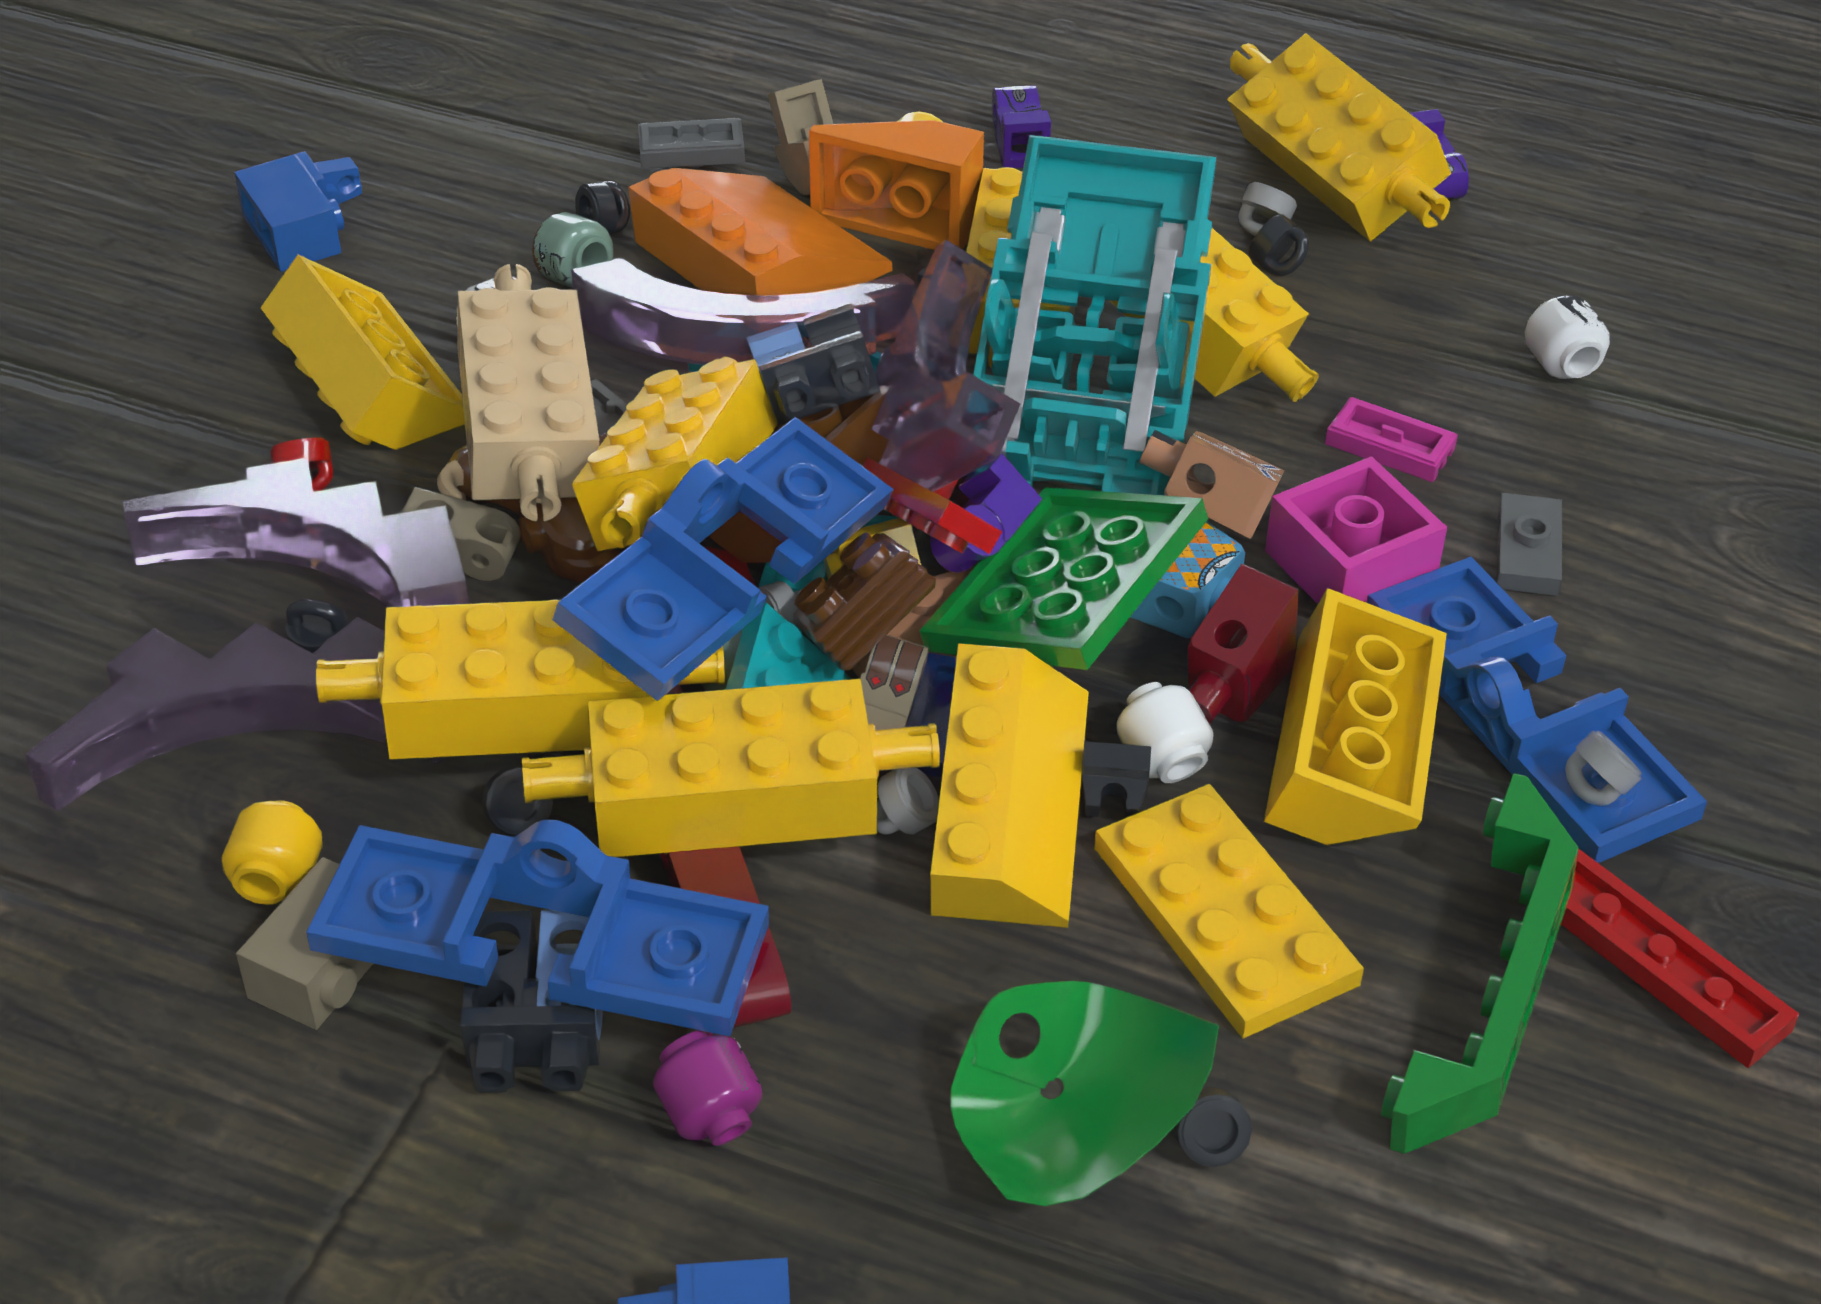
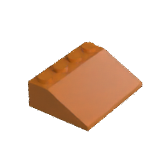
[628,168,893,332]

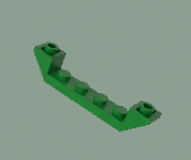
[1381,773,1578,1154]

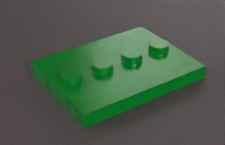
[919,487,1208,670]

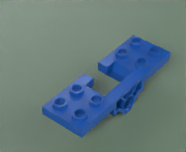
[552,417,893,701]
[1367,557,1707,863]
[306,820,769,1036]

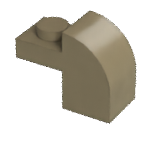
[767,79,833,195]

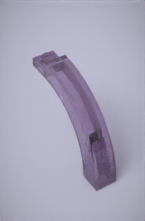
[571,258,914,365]

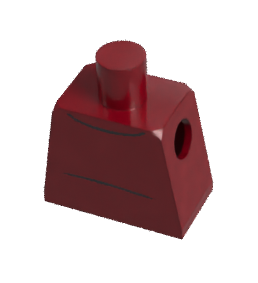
[1187,564,1298,724]

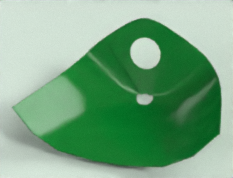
[951,981,1219,1206]

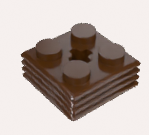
[793,532,936,670]

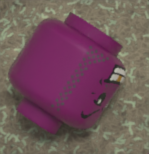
[653,1030,763,1146]

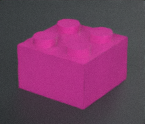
[1265,456,1447,604]

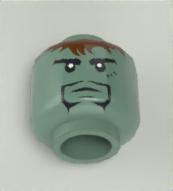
[532,212,614,289]

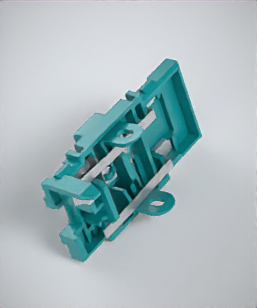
[962,135,1216,496]

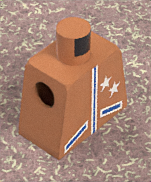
[1139,430,1285,539]

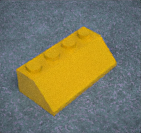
[261,254,465,450]
[1264,588,1447,845]
[930,643,1089,928]

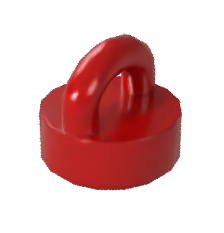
[270,438,333,496]

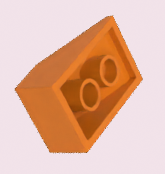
[809,120,984,256]

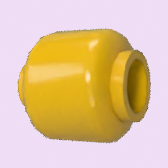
[222,801,323,905]

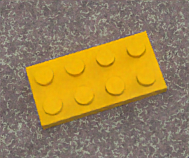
[1094,784,1364,1039]

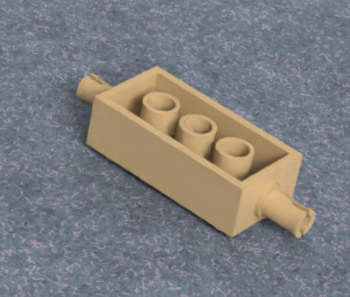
[457,264,599,521]

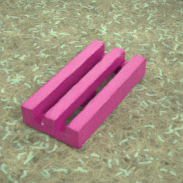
[1325,397,1458,483]

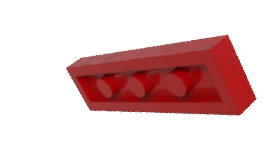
[863,458,1002,554]
[1561,848,1799,1068]

